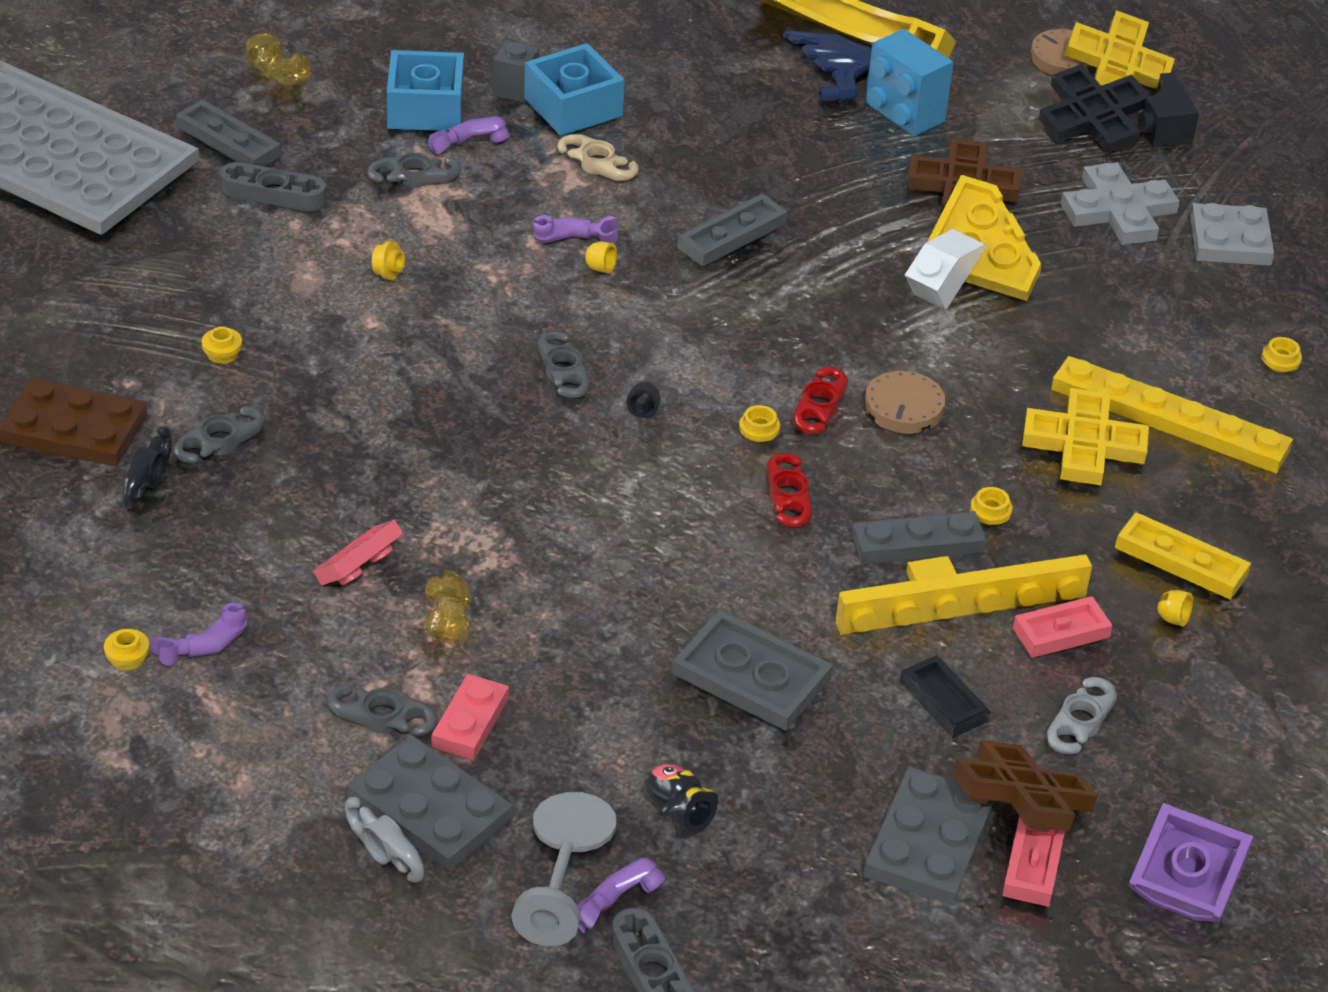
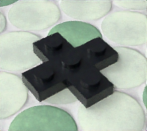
[1039,64,1150,153]

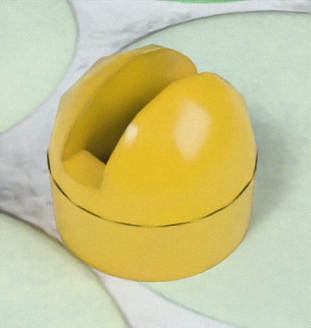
[585,241,617,274]
[1157,590,1193,627]

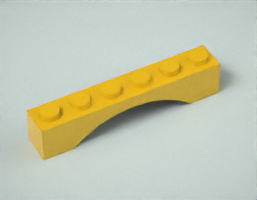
[760,0,956,58]

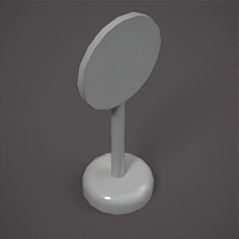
[511,792,616,946]

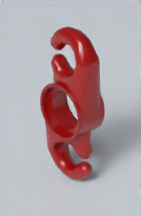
[792,367,848,434]
[767,453,812,528]

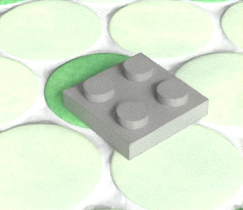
[1190,203,1274,266]

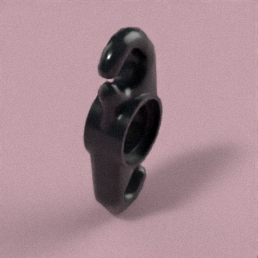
[123,426,172,509]

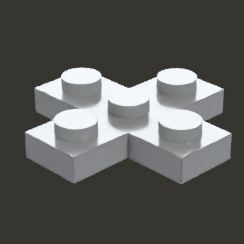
[1060,162,1180,245]

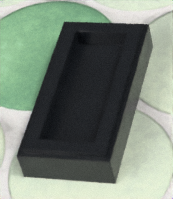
[900,655,991,738]

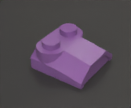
[1129,803,1253,922]

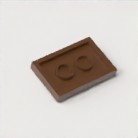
[0,378,148,467]

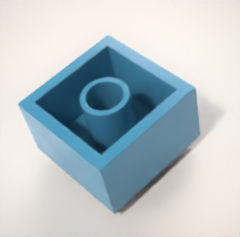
[865,29,954,136]
[524,43,625,136]
[387,50,464,132]

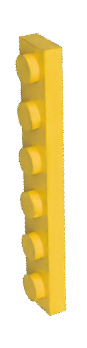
[1051,356,1293,474]
[835,554,1092,635]

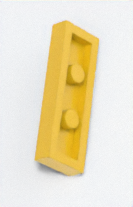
[1115,512,1251,600]

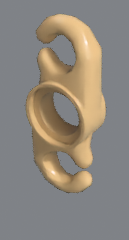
[557,134,639,181]

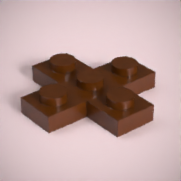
[907,138,1022,214]
[951,740,1098,832]

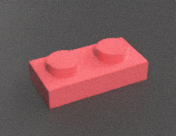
[312,519,403,586]
[1013,596,1113,658]
[431,673,509,761]
[1002,817,1065,907]

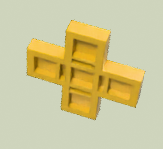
[1064,10,1175,90]
[1022,388,1149,485]

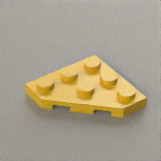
[927,175,1041,301]

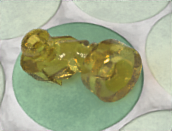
[245,33,311,86]
[423,570,471,642]

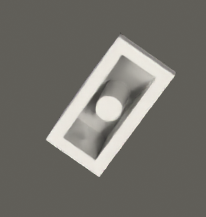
[905,229,986,310]

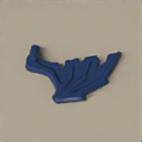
[783,30,872,104]

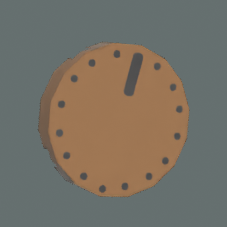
[1031,29,1097,76]
[865,370,945,434]

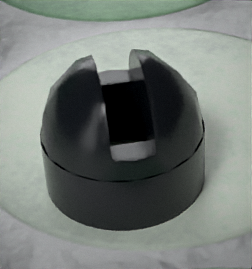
[626,382,661,418]

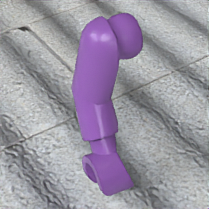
[428,116,509,155]
[533,215,618,244]
[152,603,247,666]
[576,858,665,934]

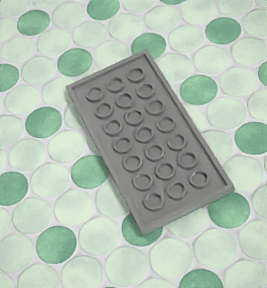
[0,60,199,235]

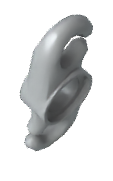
[1047,677,1117,755]
[345,797,424,883]

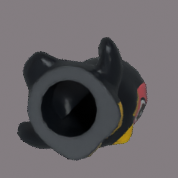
[647,764,719,838]

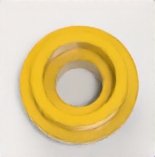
[372,241,405,280]
[201,327,242,363]
[1262,337,1302,373]
[739,405,780,442]
[970,487,1013,525]
[104,629,150,670]

